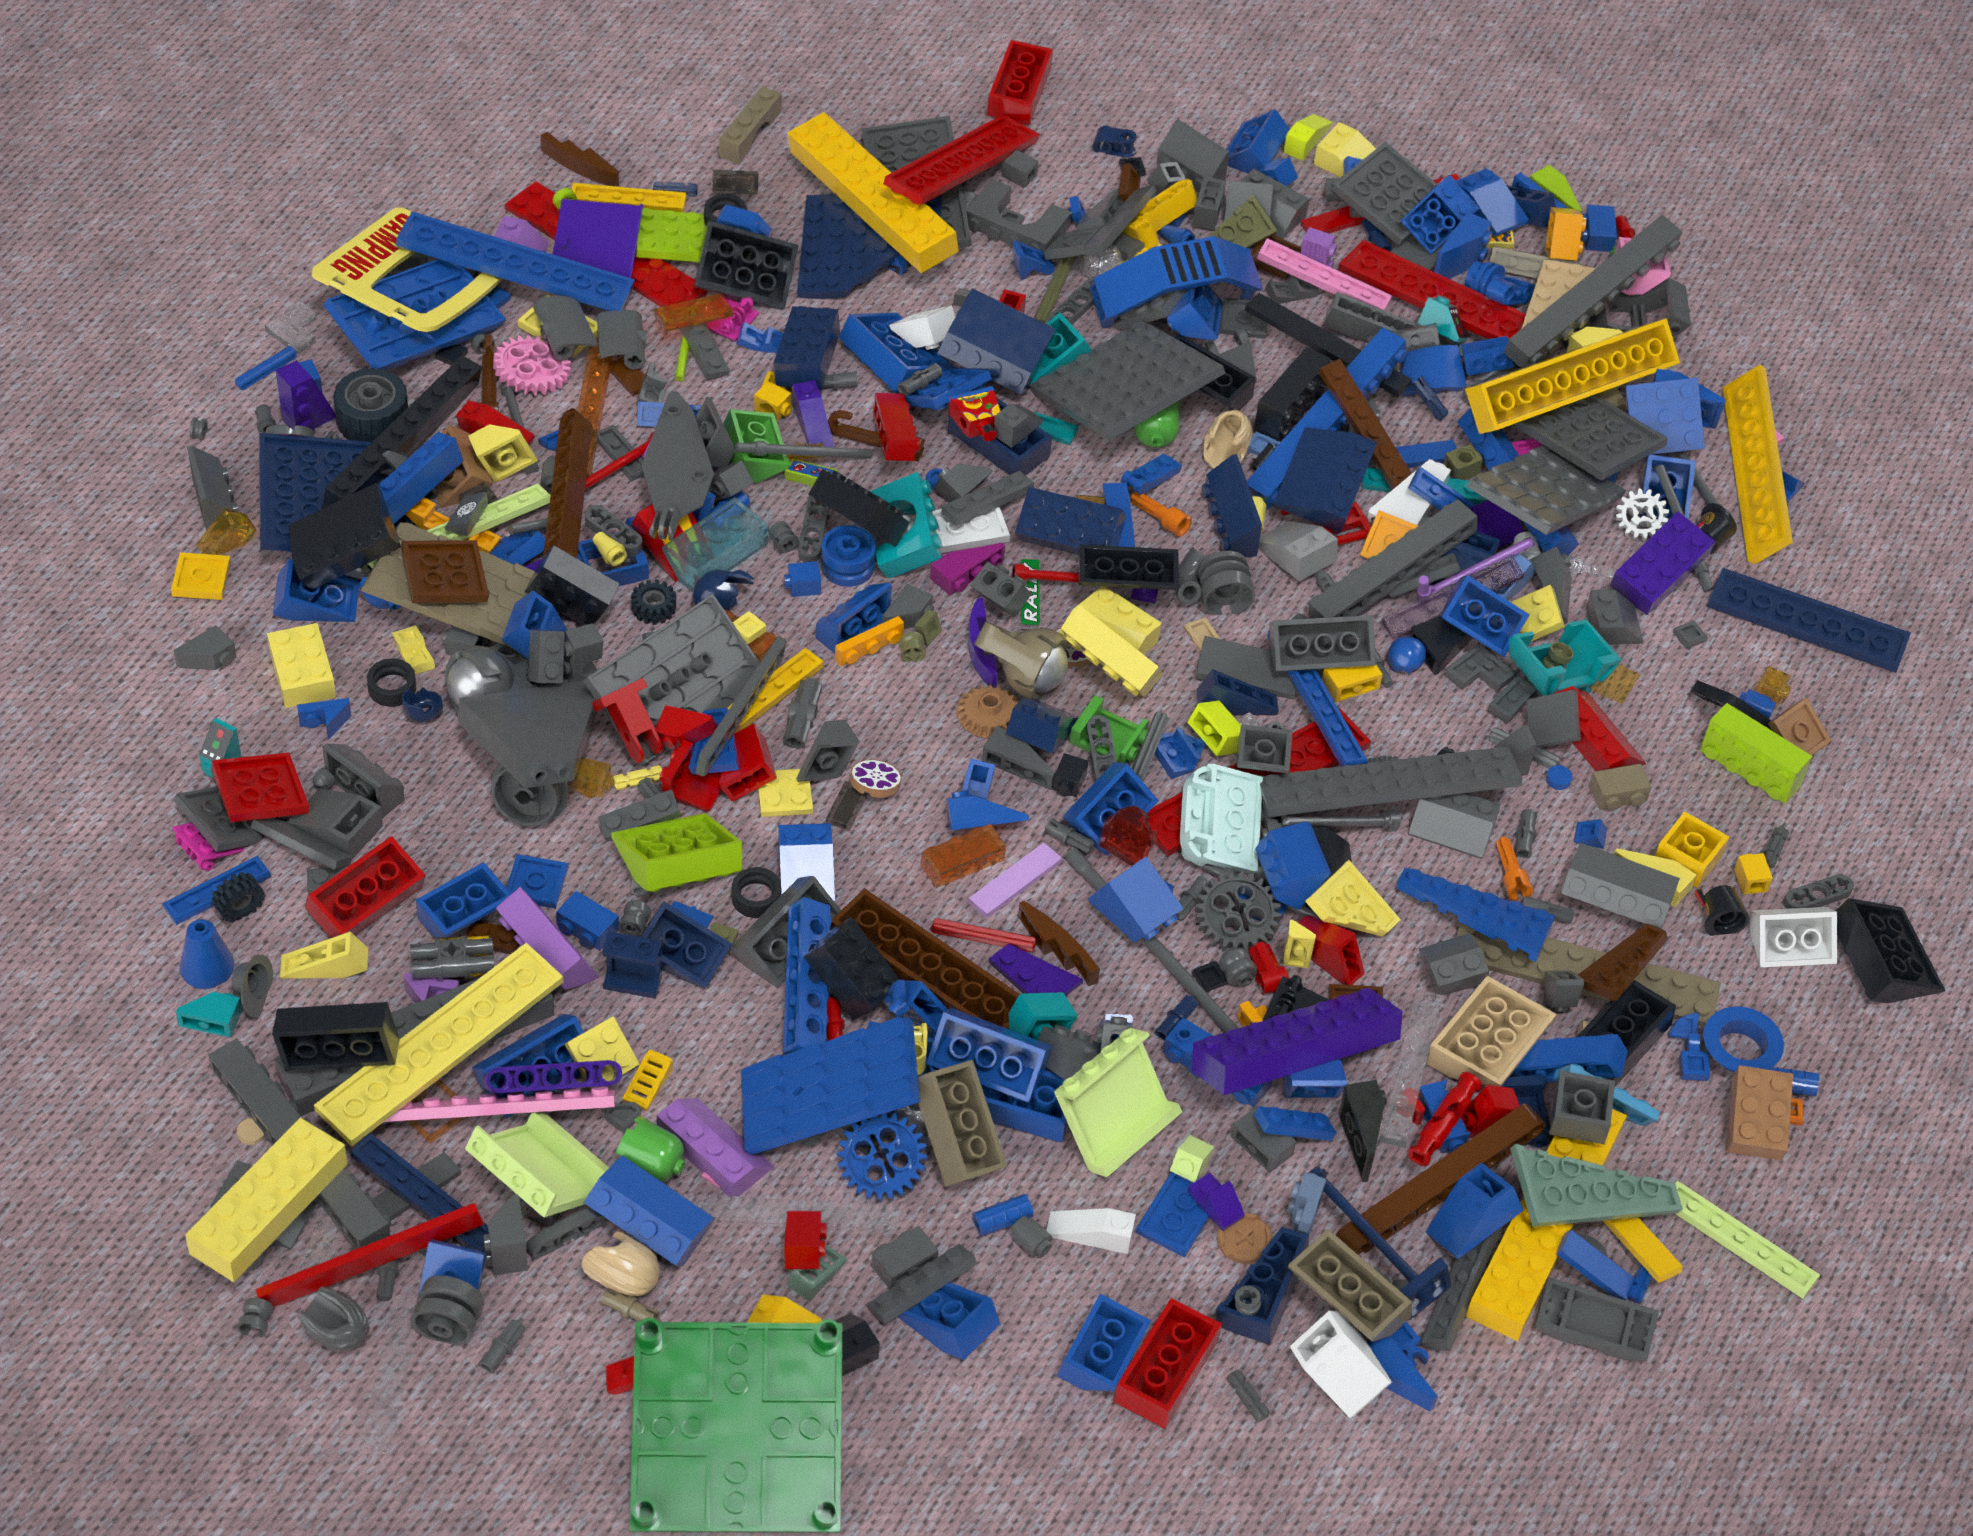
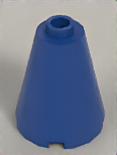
[179,919,235,989]

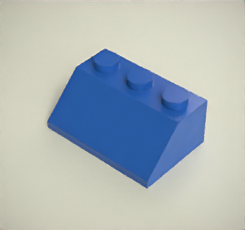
[1226,109,1290,173]
[1441,575,1530,657]
[816,582,892,654]
[1062,762,1159,856]
[1255,821,1331,910]
[416,862,511,938]
[1057,1293,1151,1391]

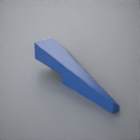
[490,523,545,565]

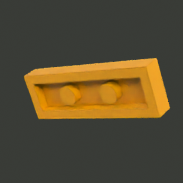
[835,616,904,667]

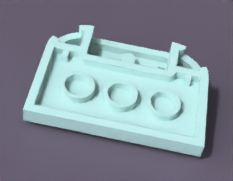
[1180,764,1263,874]

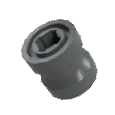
[618,900,651,937]
[237,1298,273,1337]

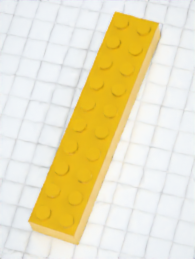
[787,112,959,273]
[1465,318,1680,434]
[1466,1109,1627,1341]

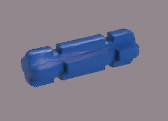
[1628,1265,1653,1304]

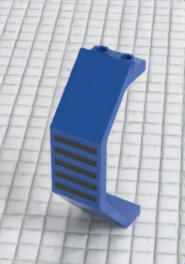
[1089,236,1263,328]

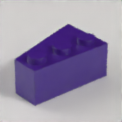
[276,360,336,430]

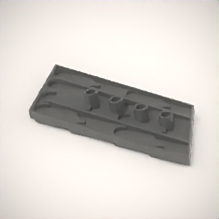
[1467,445,1626,535]
[583,594,760,766]

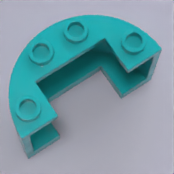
[1509,619,1622,696]

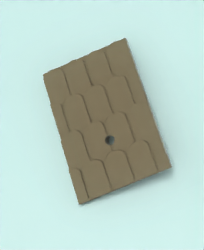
[360,522,535,648]

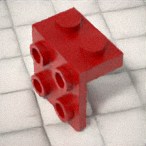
[659,739,722,811]

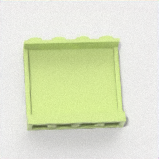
[1054,1028,1182,1177]
[465,1112,609,1217]

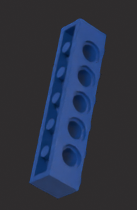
[783,897,832,1055]

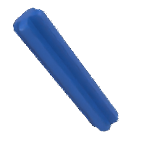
[235,346,297,390]

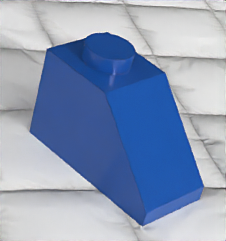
[716,205,772,237]

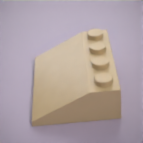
[1427,976,1557,1087]

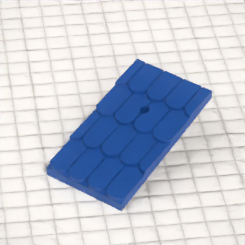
[323,259,506,370]
[741,1016,920,1155]

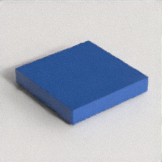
[506,854,569,909]

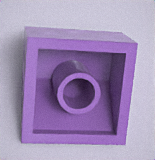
[494,216,549,252]

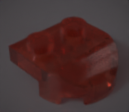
[1098,806,1157,866]

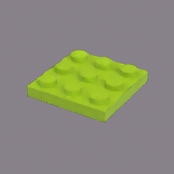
[636,208,705,262]

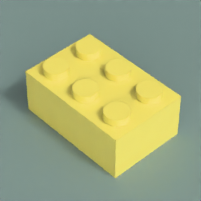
[267,623,336,708]

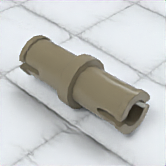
[601,1288,660,1322]

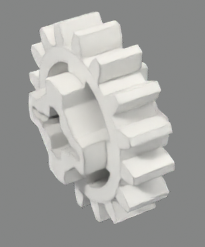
[1616,488,1669,541]

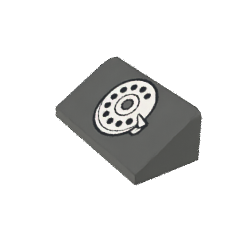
[445,492,488,536]

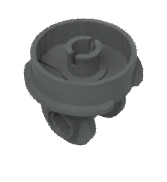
[492,763,569,826]

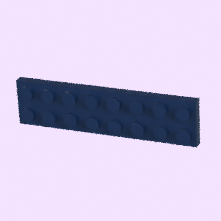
[1707,568,1911,673]

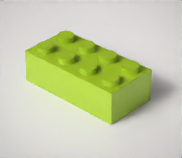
[1700,703,1812,804]

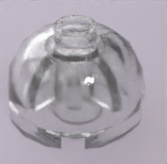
[1079,244,1124,280]

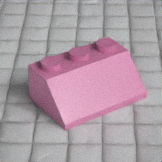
[1615,237,1671,295]

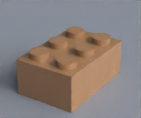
[1727,1065,1793,1160]

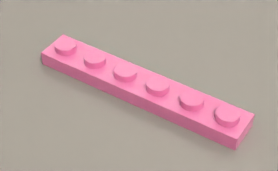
[1257,239,1391,311]

